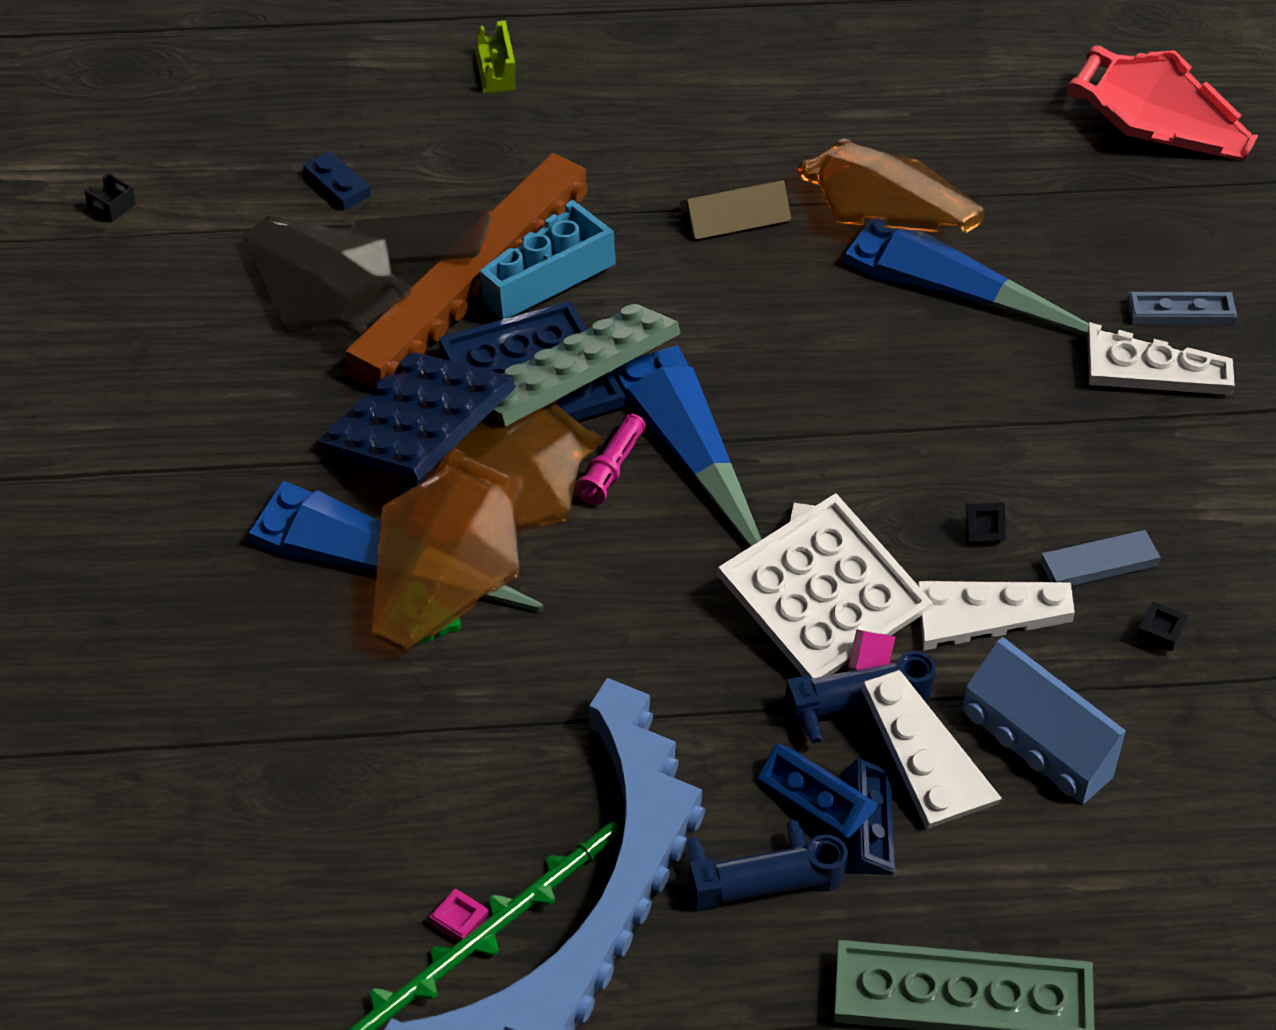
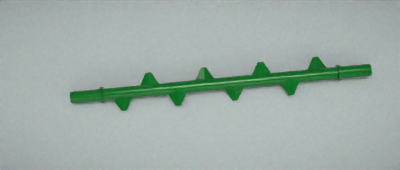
[348,821,622,1030]

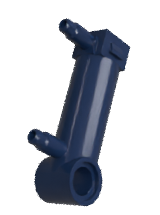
[785,651,936,744]
[687,820,848,911]

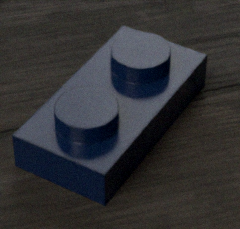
[303,151,371,211]

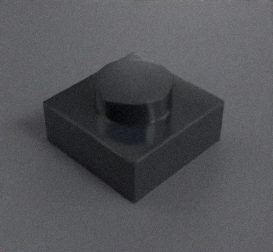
[965,502,1006,542]
[1136,601,1189,651]

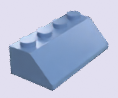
[962,637,1126,805]

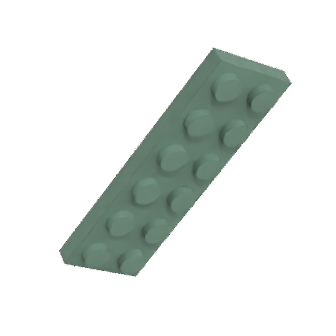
[486,304,681,427]
[834,940,1094,1030]

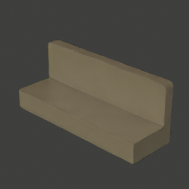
[679,180,791,239]

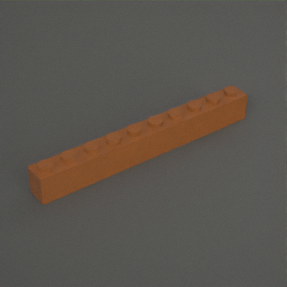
[346,153,588,389]

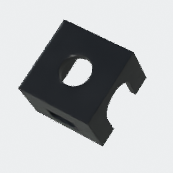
[84,172,136,222]

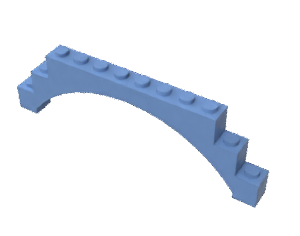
[385,678,705,1030]

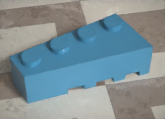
[480,199,616,320]

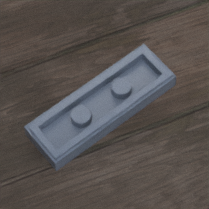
[1127,292,1237,325]
[1040,530,1161,586]

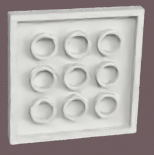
[716,493,933,679]

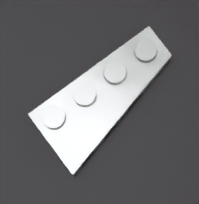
[1087,322,1235,395]
[918,581,1075,651]
[861,670,1002,829]

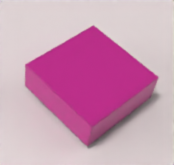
[848,629,895,670]
[430,888,489,942]

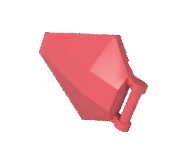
[1066,46,1258,161]

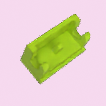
[474,21,515,93]

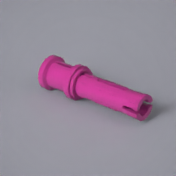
[575,414,646,505]

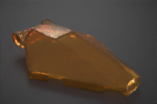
[797,138,985,233]
[410,400,602,548]
[372,448,524,653]

